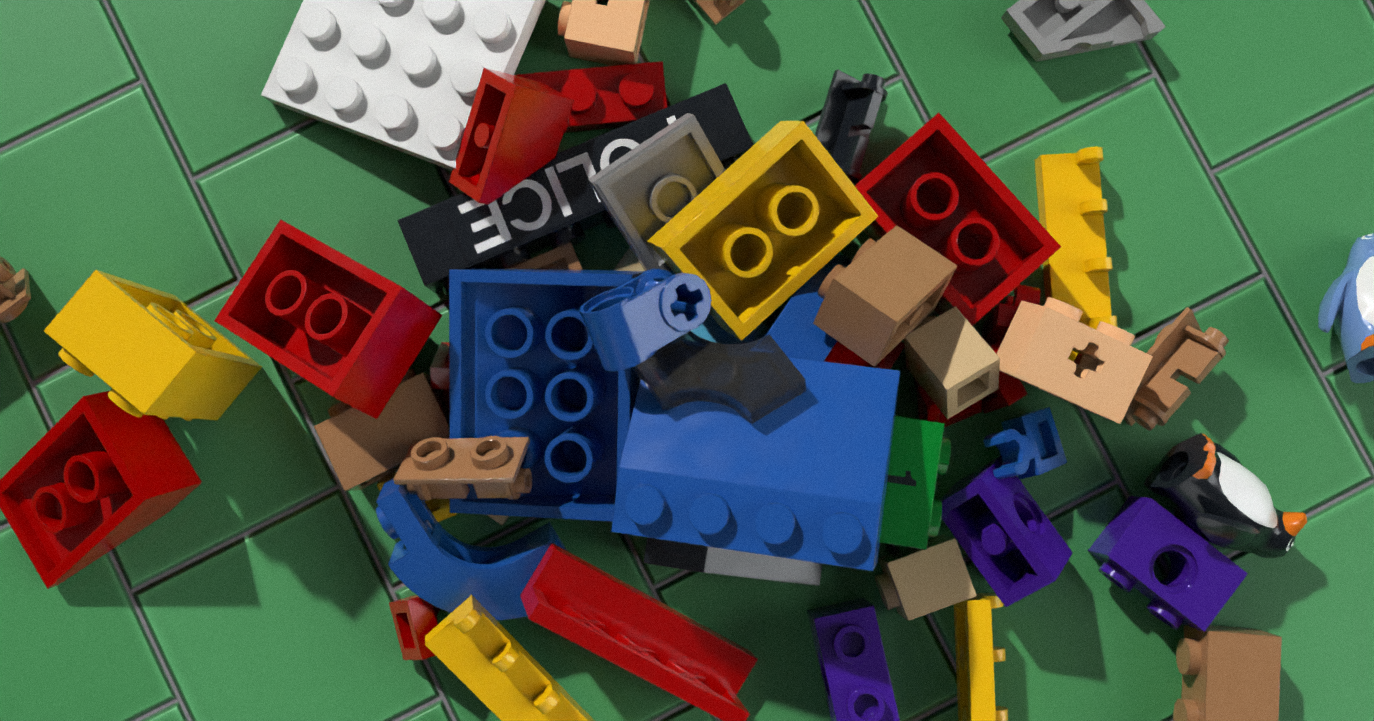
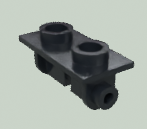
[815,70,888,184]

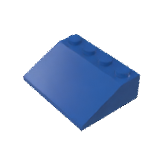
[449,269,644,522]
[611,343,900,571]

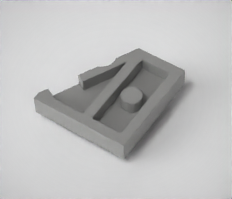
[1001,0,1166,62]

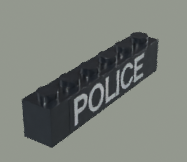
[397,83,753,296]

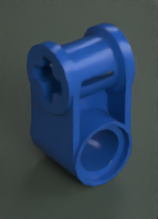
[580,268,712,371]

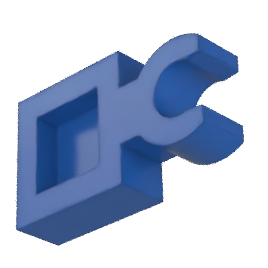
[983,407,1067,479]

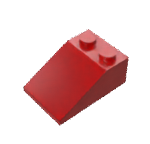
[0,391,202,589]

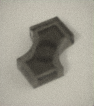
[633,331,806,424]

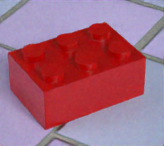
[855,112,1061,326]
[214,219,442,419]

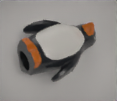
[1144,433,1307,558]

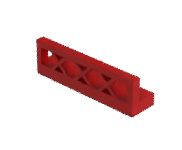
[520,543,758,721]

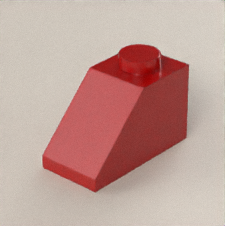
[449,68,574,205]

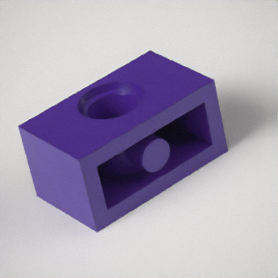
[940,455,1073,607]
[1088,496,1248,632]
[807,598,900,721]

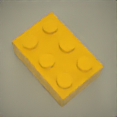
[647,121,878,341]
[44,270,262,421]

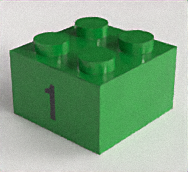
[880,416,951,550]

